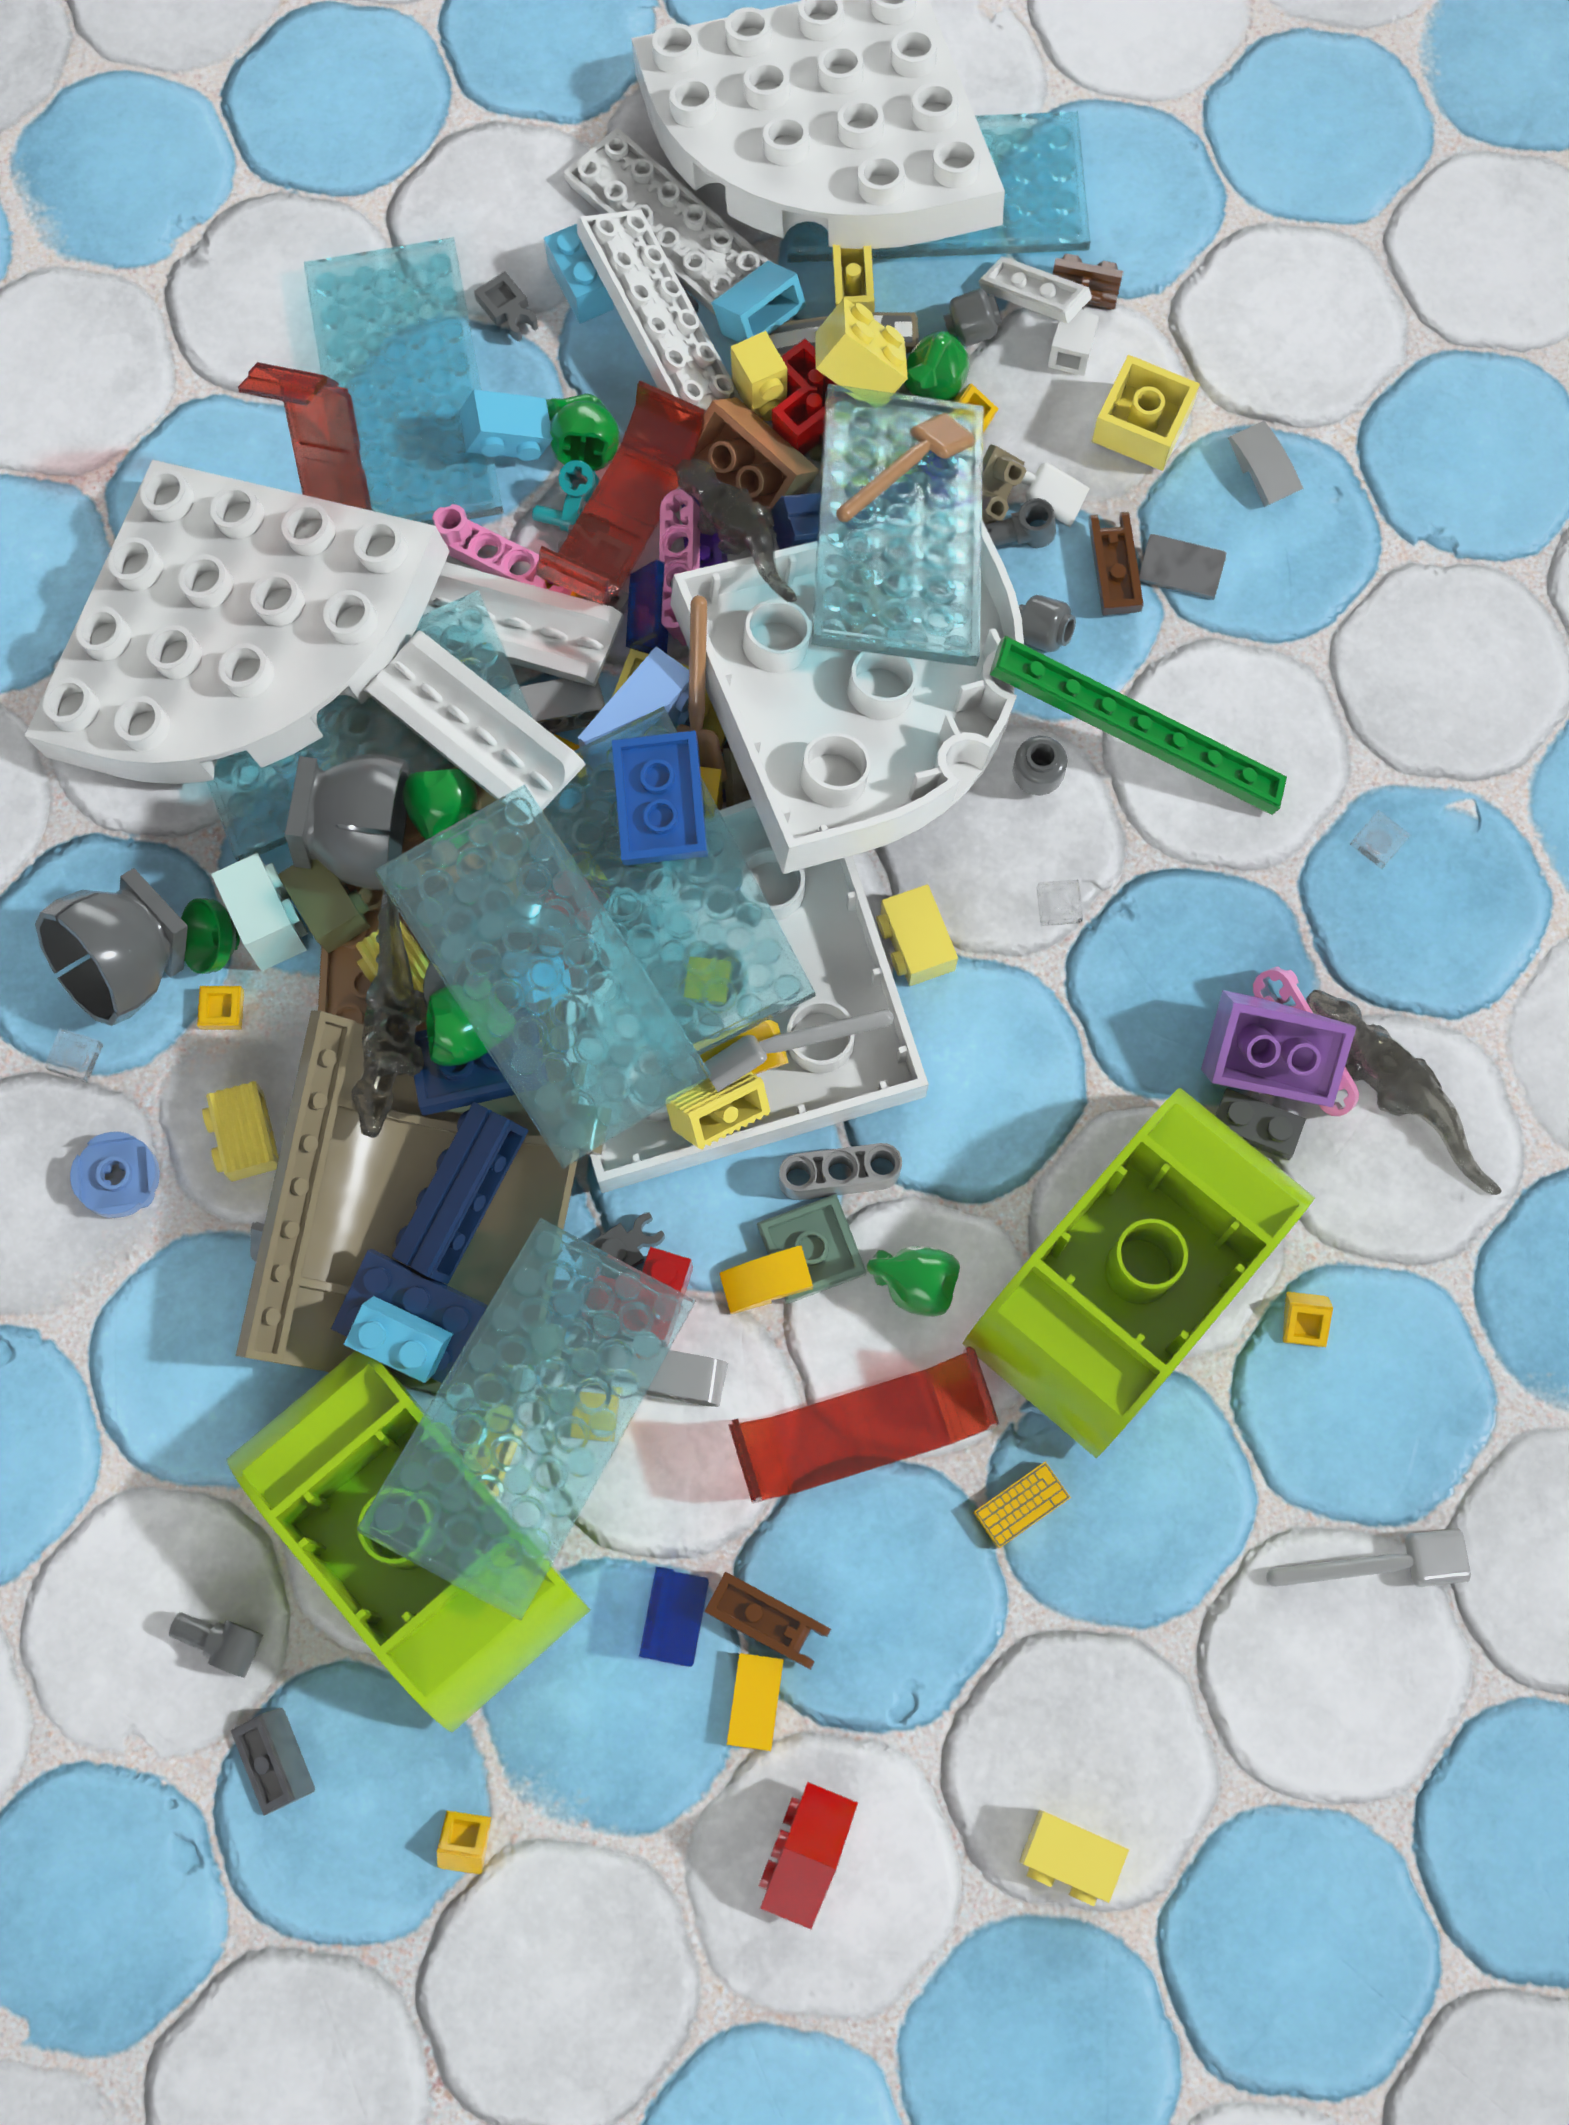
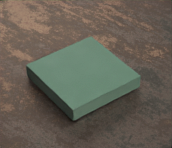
[757,1194,867,1304]

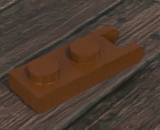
[1088,512,1144,616]
[704,1571,831,1670]

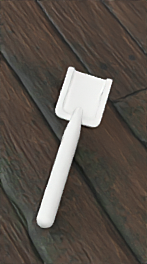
[917,440,1089,527]

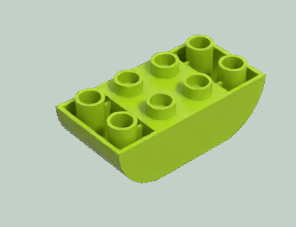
[962,1088,1315,1458]
[227,1350,591,1732]

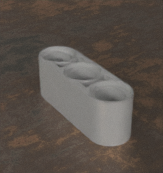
[498,678,605,734]
[779,1143,902,1200]
[596,1340,728,1407]

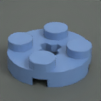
[70,1132,160,1218]

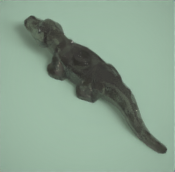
[675,458,797,602]
[351,866,428,1138]
[1306,990,1502,1195]

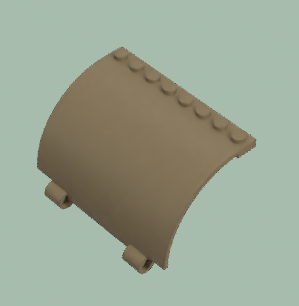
[236,1010,610,1408]

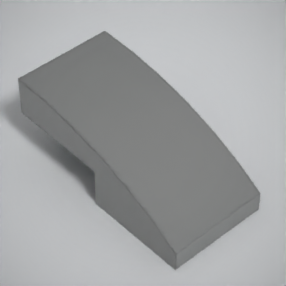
[1228,421,1304,507]

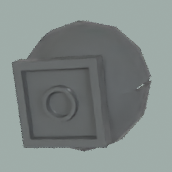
[285,754,409,890]
[35,868,188,1026]

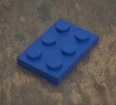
[612,731,708,866]

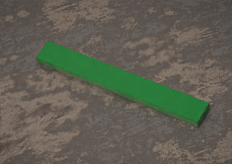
[989,635,1287,815]

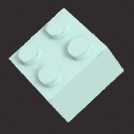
[211,853,308,971]

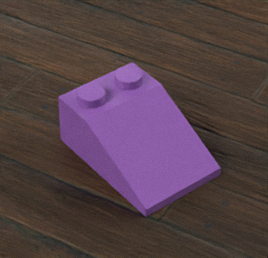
[1201,990,1356,1107]

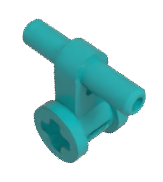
[532,460,610,535]

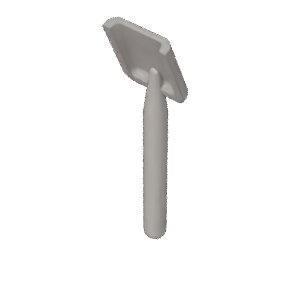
[702,1009,894,1092]
[1266,1529,1471,1587]

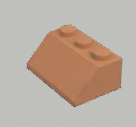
[676,397,820,538]

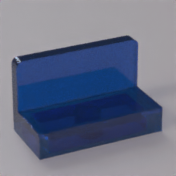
[626,559,671,654]
[639,1566,709,1667]

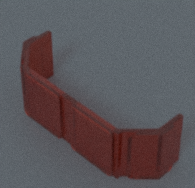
[238,362,372,511]
[537,380,705,605]
[728,1346,999,1504]

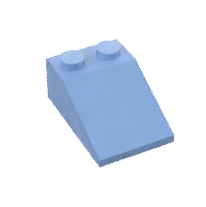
[578,646,690,774]

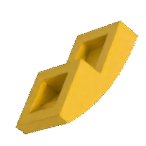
[719,1245,813,1315]

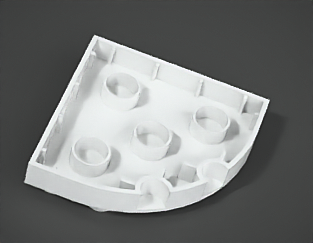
[631,0,1005,249]
[25,460,450,784]
[670,505,1024,874]
[565,799,929,1193]

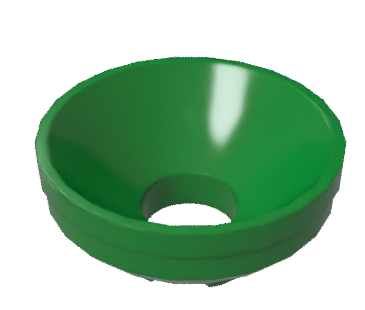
[181,898,240,974]

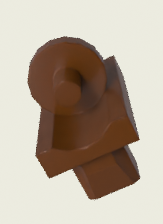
[1052,253,1123,310]

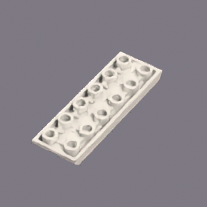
[563,127,770,315]
[577,209,743,418]
[413,562,624,687]
[364,631,586,826]

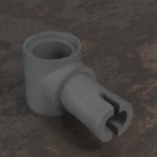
[984,498,1056,548]
[169,1612,263,1678]

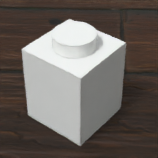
[1047,309,1100,376]

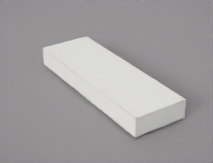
[978,256,1092,324]

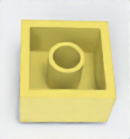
[815,297,908,413]
[1092,354,1200,471]

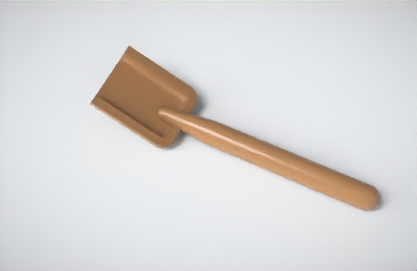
[836,413,975,522]
[675,595,728,782]

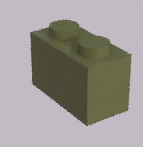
[278,859,371,953]

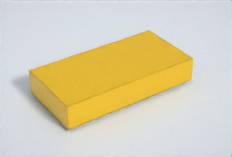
[727,1653,784,1751]

